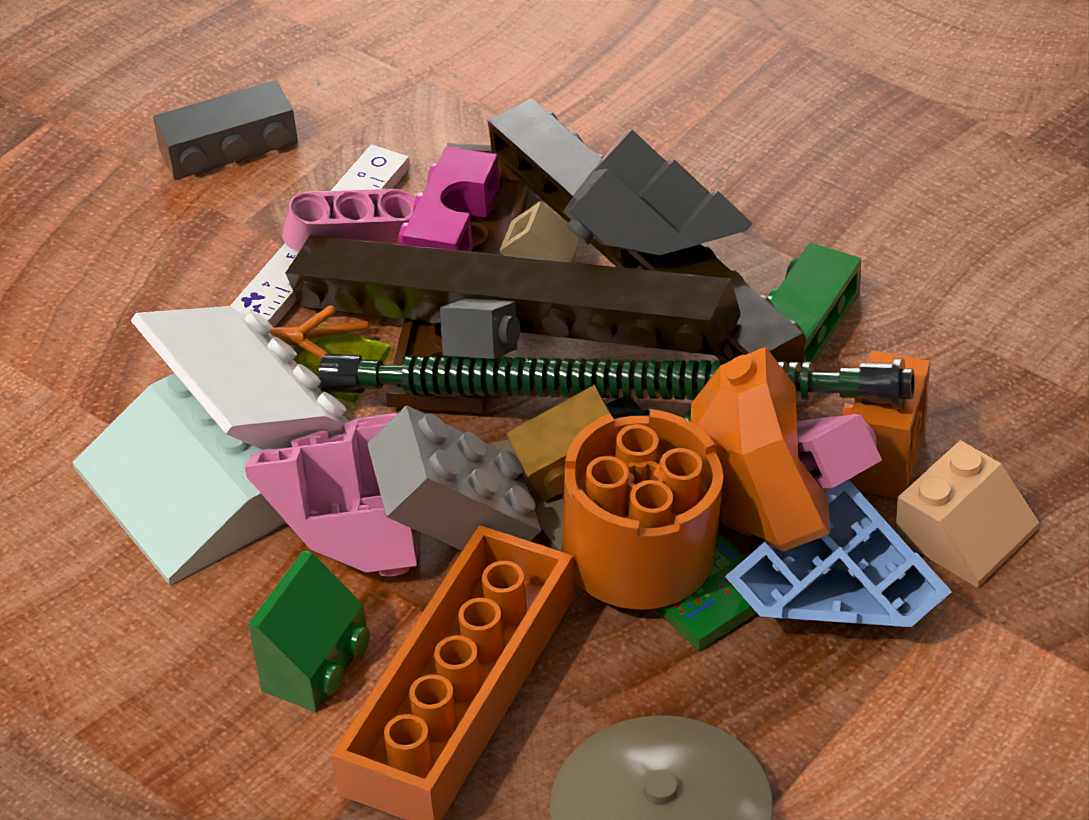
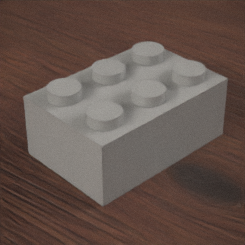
[367,405,541,551]

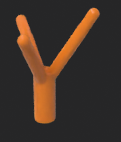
[269,306,370,360]

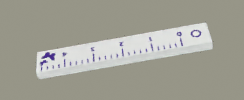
[230,144,410,328]

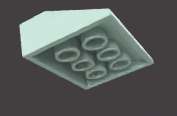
[73,373,287,586]

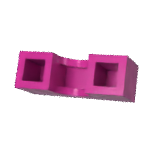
[398,146,500,252]

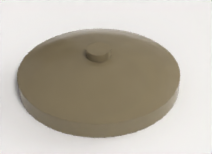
[550,715,772,820]

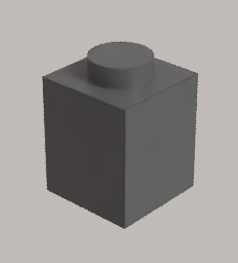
[440,299,520,359]

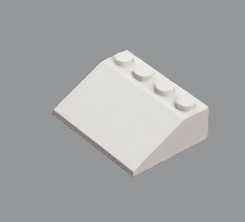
[131,306,348,450]

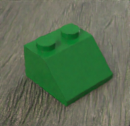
[248,550,370,712]

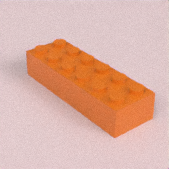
[331,525,576,820]

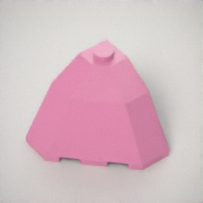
[245,413,420,576]

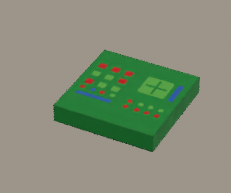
[655,533,757,651]

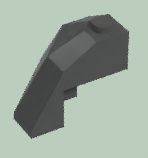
[563,129,753,255]

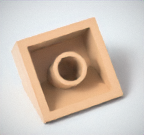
[896,440,1040,588]

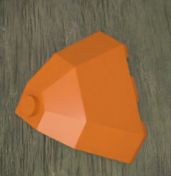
[690,346,830,552]

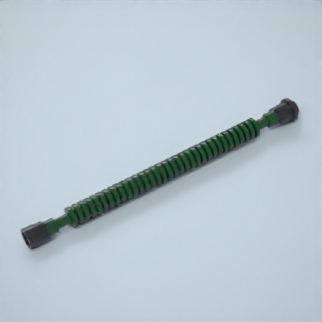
[319,354,915,410]

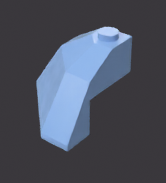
[725,479,952,627]

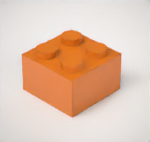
[842,350,930,499]

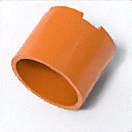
[561,409,724,610]

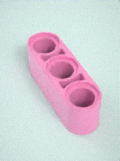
[282,189,415,252]

